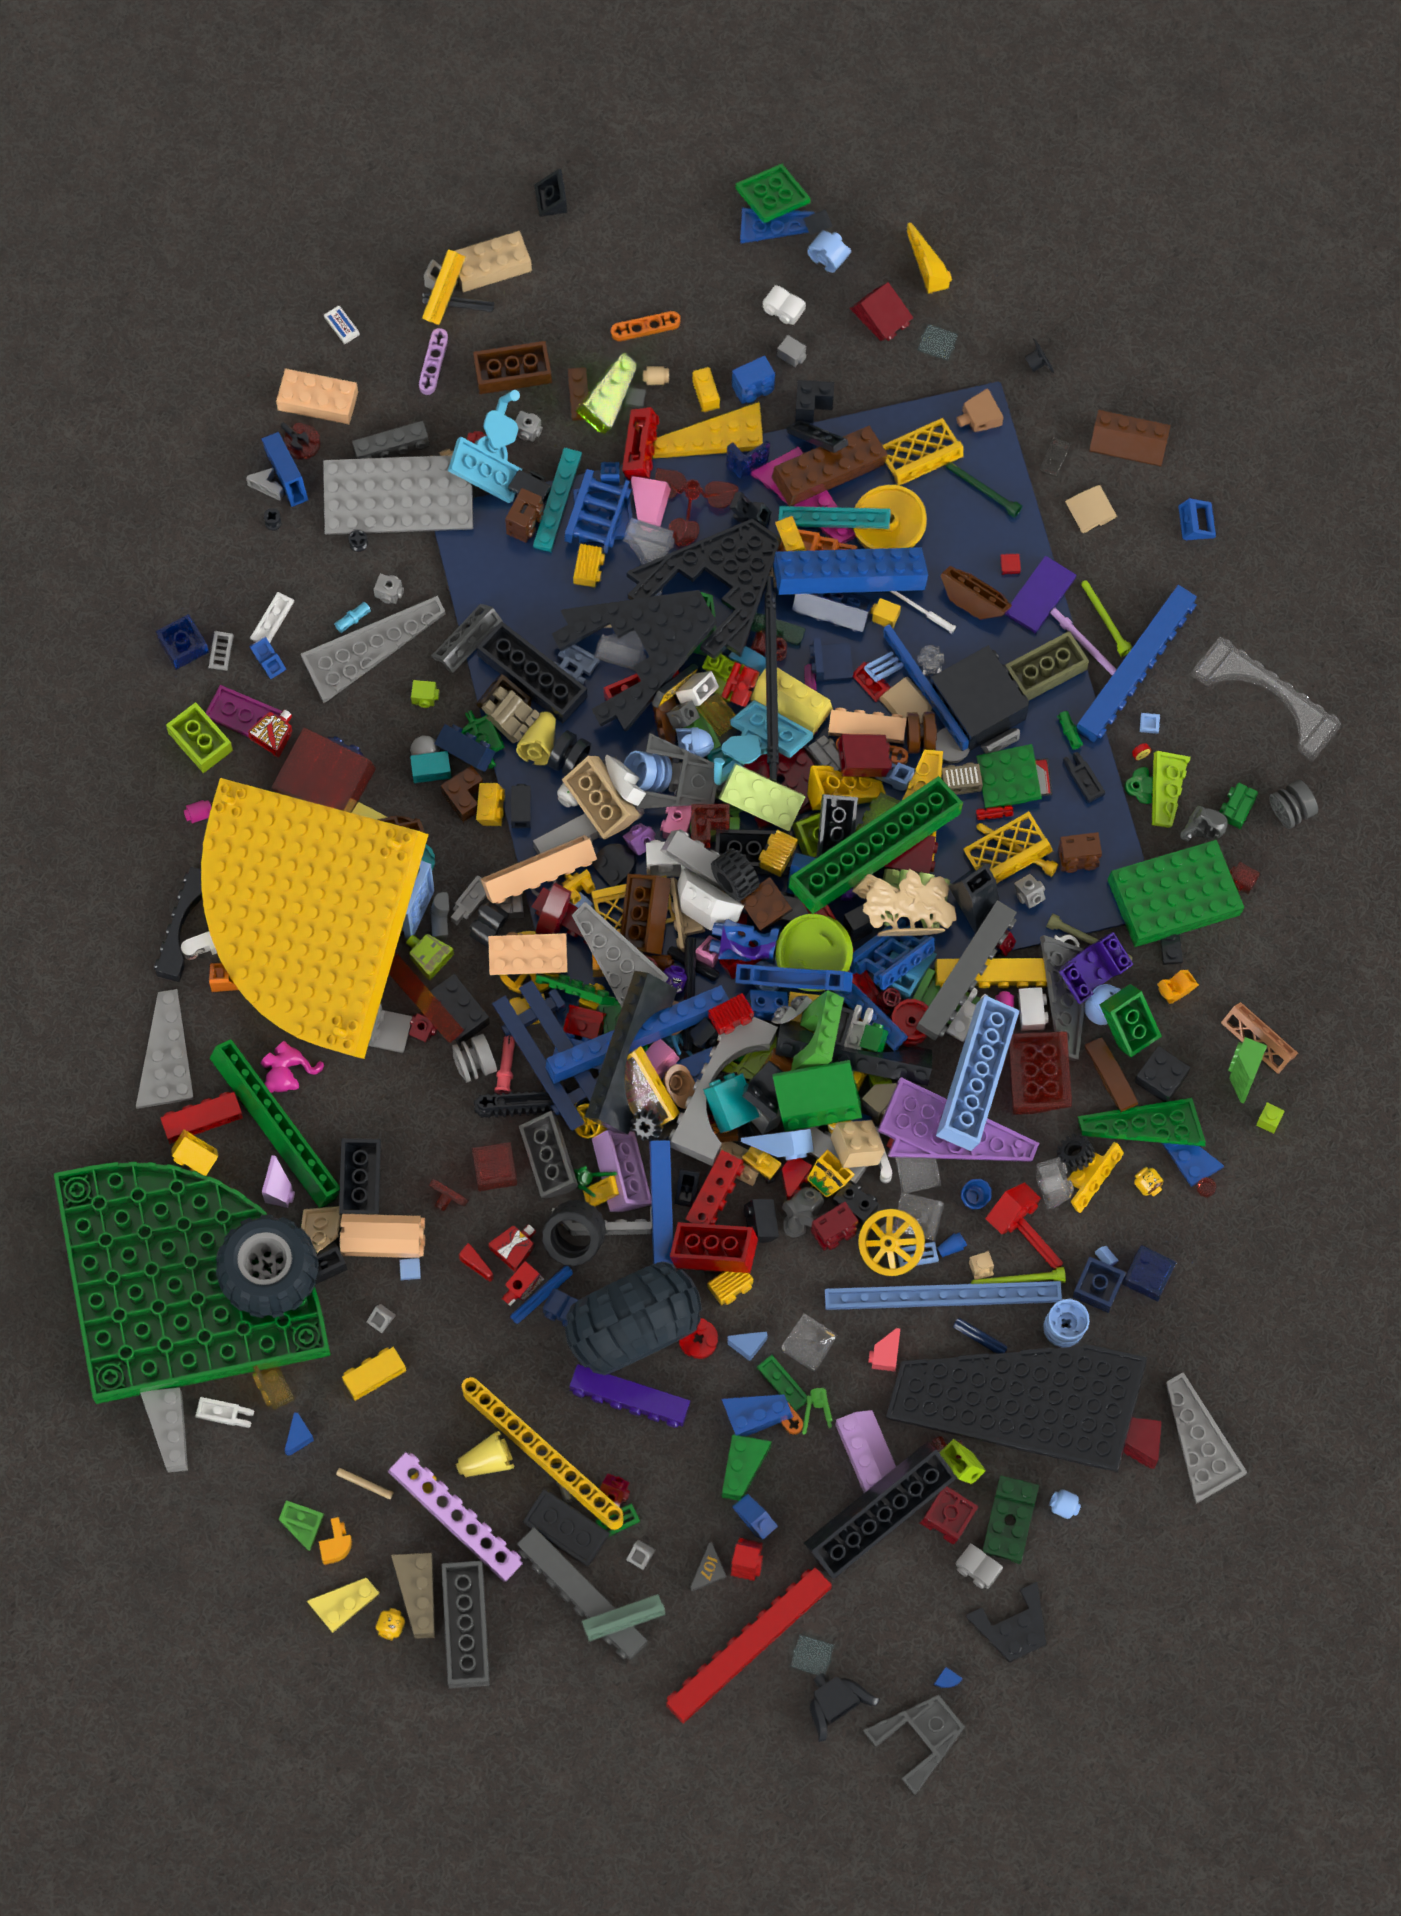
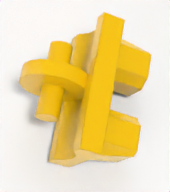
[562,869,595,905]
[741,1146,782,1180]

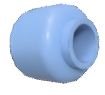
[1049,1489,1081,1519]

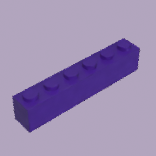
[570,1364,690,1428]

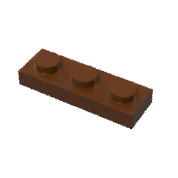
[568,367,590,421]

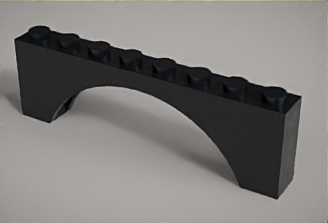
[585,971,677,1135]
[775,1020,932,1086]

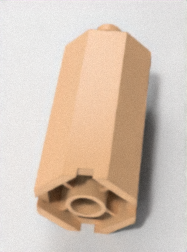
[340,1214,425,1258]

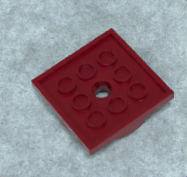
[743,746,814,830]

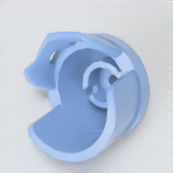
[676,727,714,758]
[1084,984,1121,1025]

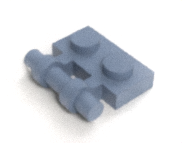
[554,644,600,686]

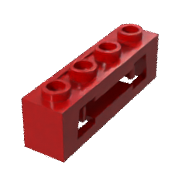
[622,407,659,481]

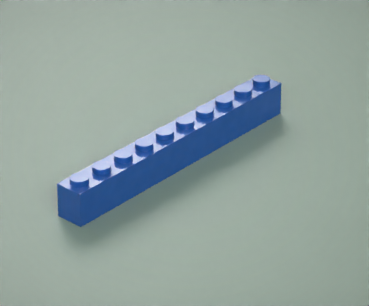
[1077,585,1197,743]
[546,985,729,1084]

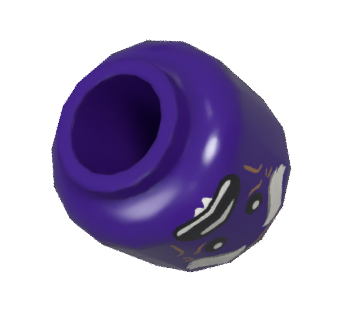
[663,965,687,994]

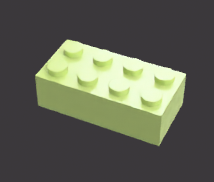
[719,763,805,831]

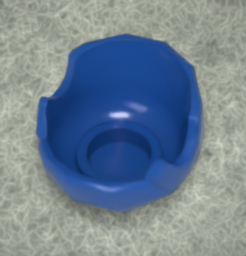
[960,1179,992,1210]

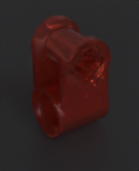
[751,632,787,661]

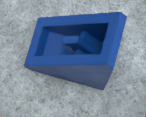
[601,462,620,486]
[285,1412,314,1456]

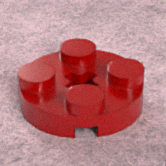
[679,1319,718,1359]

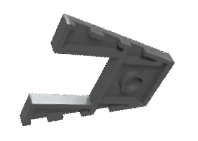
[635,733,717,809]
[863,1695,965,1795]

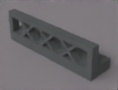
[431,604,503,673]

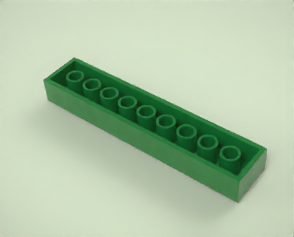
[789,776,963,914]

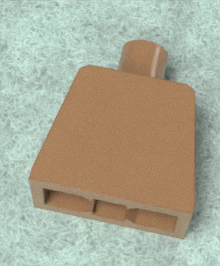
[956,389,1003,432]

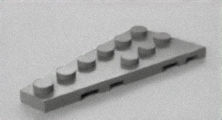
[136,989,194,1109]

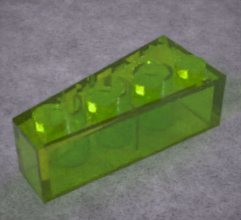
[576,353,637,434]

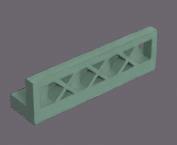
[582,1594,665,1641]

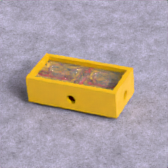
[625,1046,680,1127]

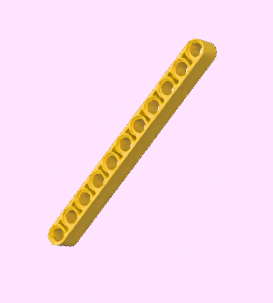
[462,1377,624,1530]

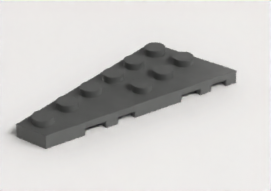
[1040,935,1085,1061]

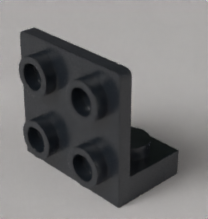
[742,1061,784,1120]

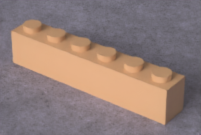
[481,835,597,904]

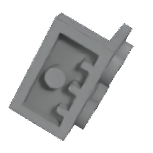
[368,1004,412,1053]

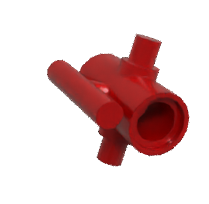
[721,662,761,707]

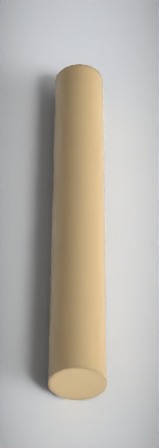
[336,1468,394,1500]

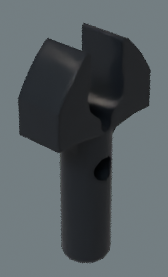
[280,422,309,451]

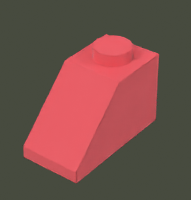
[868,1328,900,1372]

